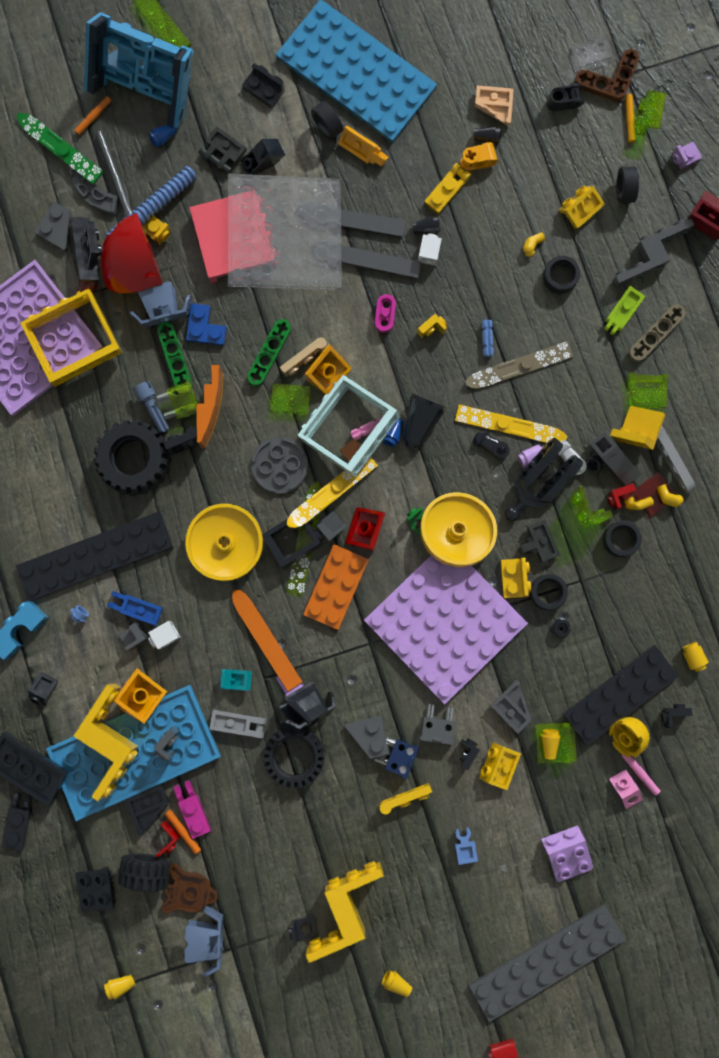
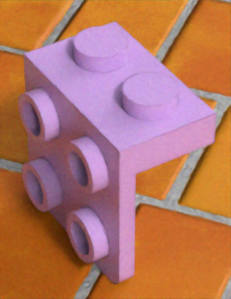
[541,825,593,882]

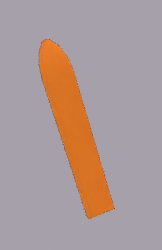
[232,589,302,691]

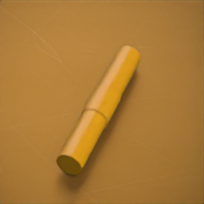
[625,94,636,143]

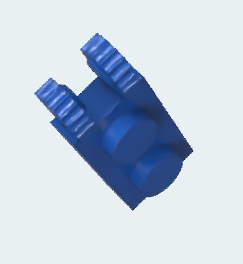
[107,591,163,626]

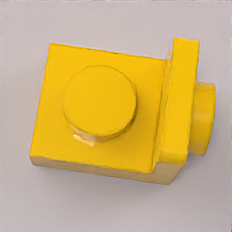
[143,216,171,245]
[417,314,447,338]

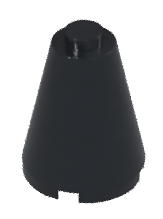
[403,393,447,449]

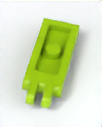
[604,286,646,335]

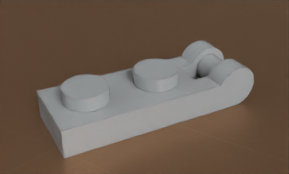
[210,710,267,738]

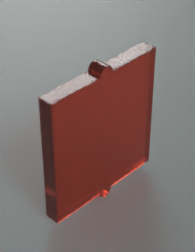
[632,472,676,517]

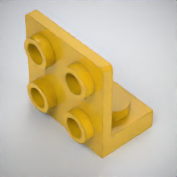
[610,406,665,450]

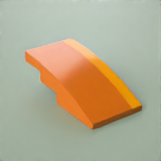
[196,365,224,449]

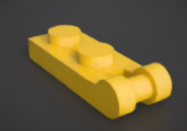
[424,163,472,215]
[379,783,432,814]

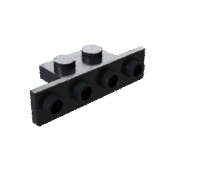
[70,217,101,282]

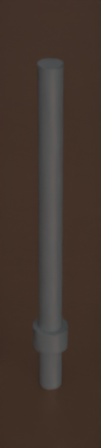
[95,131,133,218]

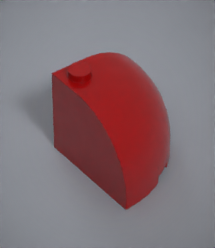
[100,213,163,293]

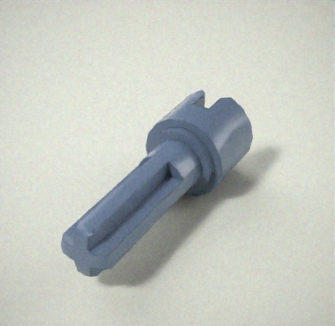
[133,381,169,434]

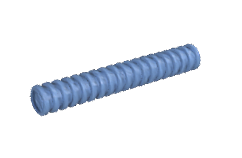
[106,166,197,237]

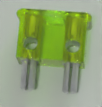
[157,380,199,419]

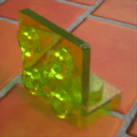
[571,486,613,528]

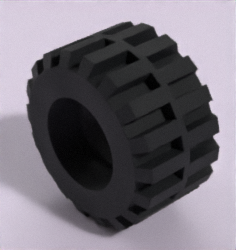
[117,853,171,892]

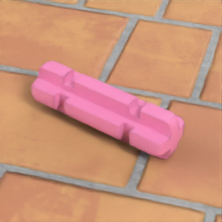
[350,417,383,440]

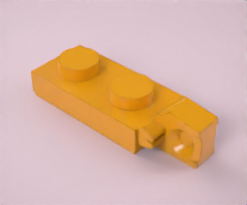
[338,126,389,166]

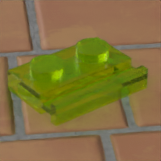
[271,384,311,415]

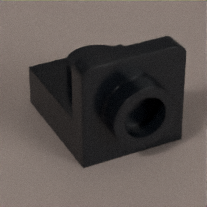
[28,672,58,706]
[459,738,480,770]

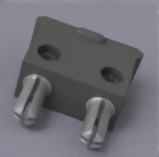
[419,704,455,745]

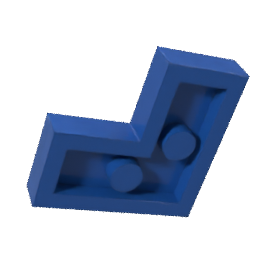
[186,303,227,346]

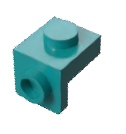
[220,669,252,691]

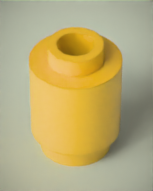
[682,642,709,672]

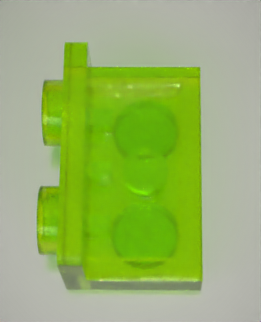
[635,89,666,136]

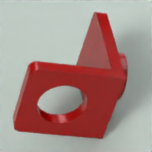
[156,820,180,858]

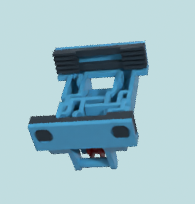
[84,12,193,128]

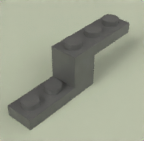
[612,219,694,288]

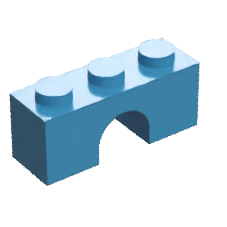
[0,601,50,660]

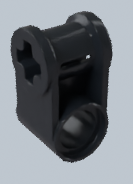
[546,83,584,111]

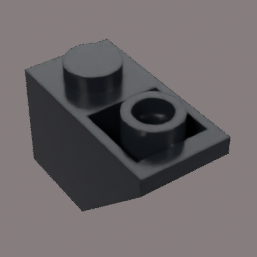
[241,139,285,177]

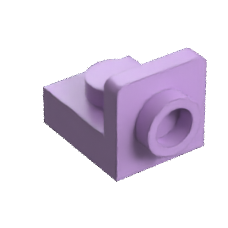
[672,141,702,170]

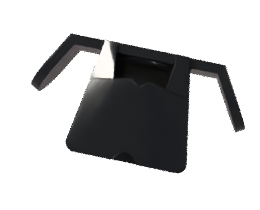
[279,682,336,736]

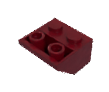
[686,190,719,241]

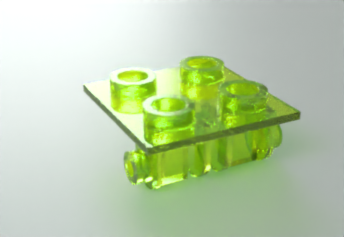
[535,723,577,764]

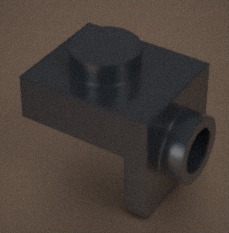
[661,704,692,728]

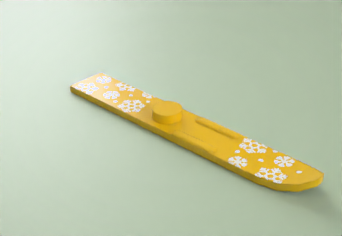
[455,404,567,443]
[287,457,378,528]

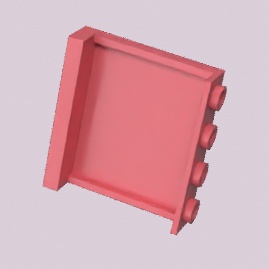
[190,190,277,283]

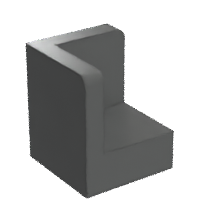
[316,511,347,541]
[119,622,148,651]

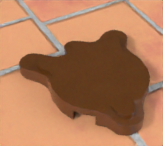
[161,863,218,914]

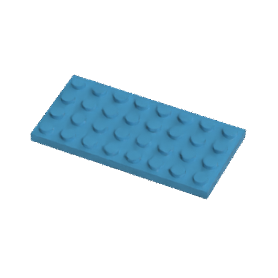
[276,0,437,143]
[46,685,221,821]

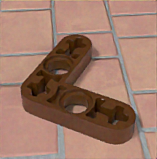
[574,49,639,102]

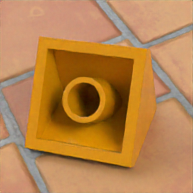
[305,344,352,395]
[113,668,167,724]

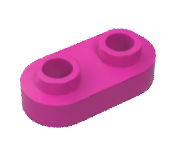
[375,294,396,333]

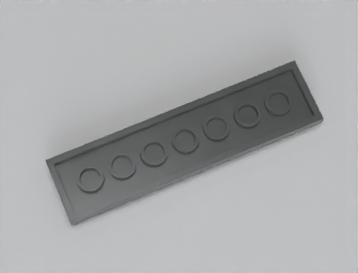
[469,903,625,1022]

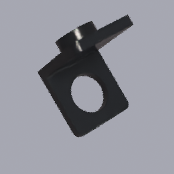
[288,916,317,946]

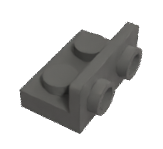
[153,725,179,761]

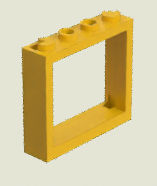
[20,289,123,387]

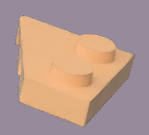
[475,86,514,126]

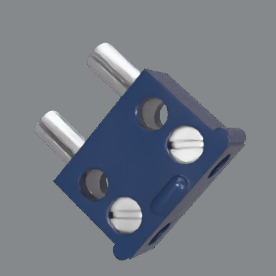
[375,738,419,779]

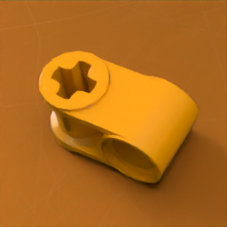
[460,142,498,171]

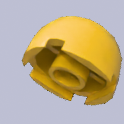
[609,717,650,758]

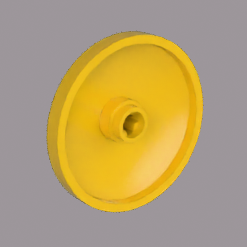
[420,492,497,567]
[185,504,263,581]

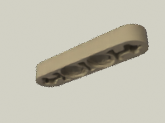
[628,304,686,363]

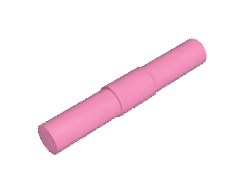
[621,755,660,796]

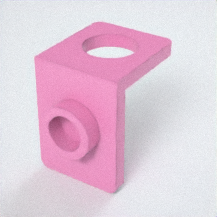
[609,770,643,809]

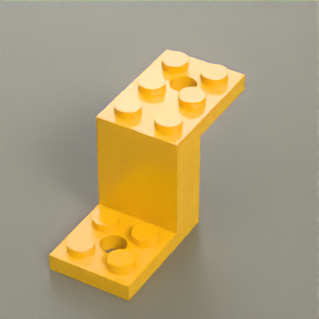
[74,683,139,801]
[306,861,383,963]

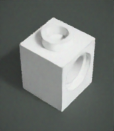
[418,234,442,266]
[148,621,181,649]

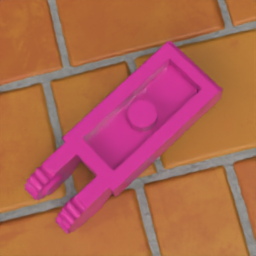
[173,780,211,839]

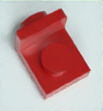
[607,483,636,510]

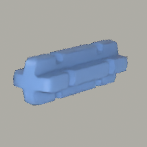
[482,320,494,357]

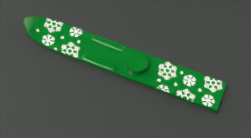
[16,113,104,185]

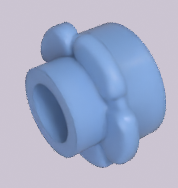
[70,605,89,623]

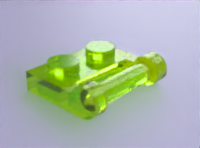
[628,373,668,408]

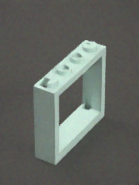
[298,375,400,477]

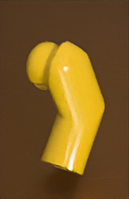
[523,232,545,257]
[657,484,683,507]
[624,496,654,510]

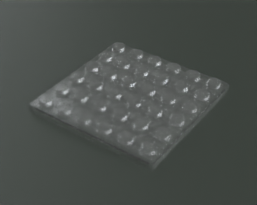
[228,174,342,290]

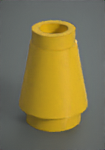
[541,729,561,759]
[381,970,412,997]
[104,975,135,1000]

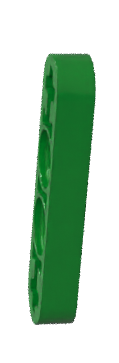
[247,319,291,387]
[157,322,193,389]

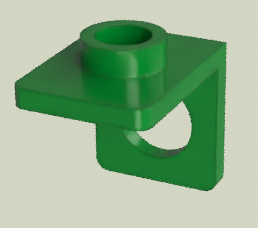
[406,507,424,537]

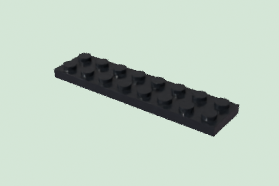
[16,511,174,601]

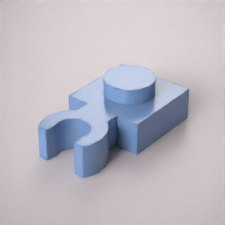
[455,827,478,865]

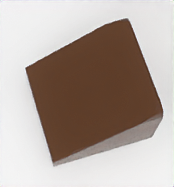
[340,439,361,462]

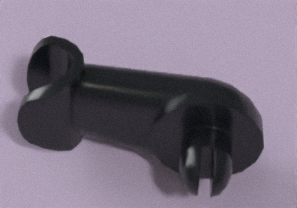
[473,431,510,459]

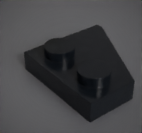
[125,784,170,835]

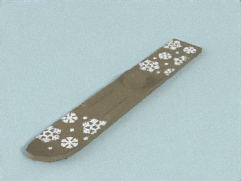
[465,341,573,389]

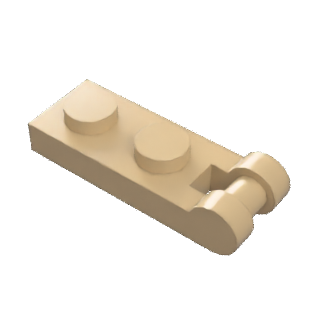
[280,338,327,377]

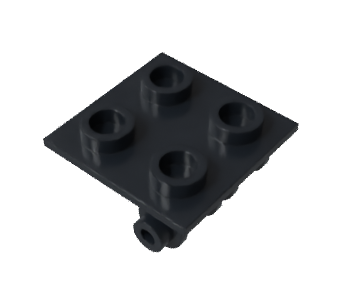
[76,867,116,912]

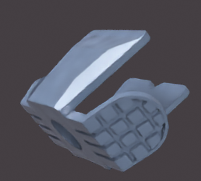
[130,281,192,328]
[185,906,223,977]

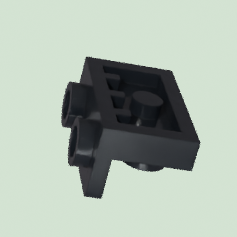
[242,63,285,108]

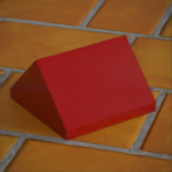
[345,507,385,552]

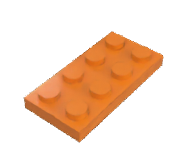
[303,544,369,630]

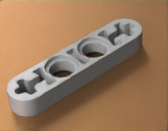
[656,426,696,494]

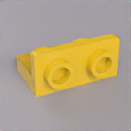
[558,186,605,228]
[500,558,531,598]
[479,742,521,790]

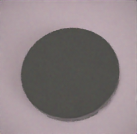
[251,437,308,494]

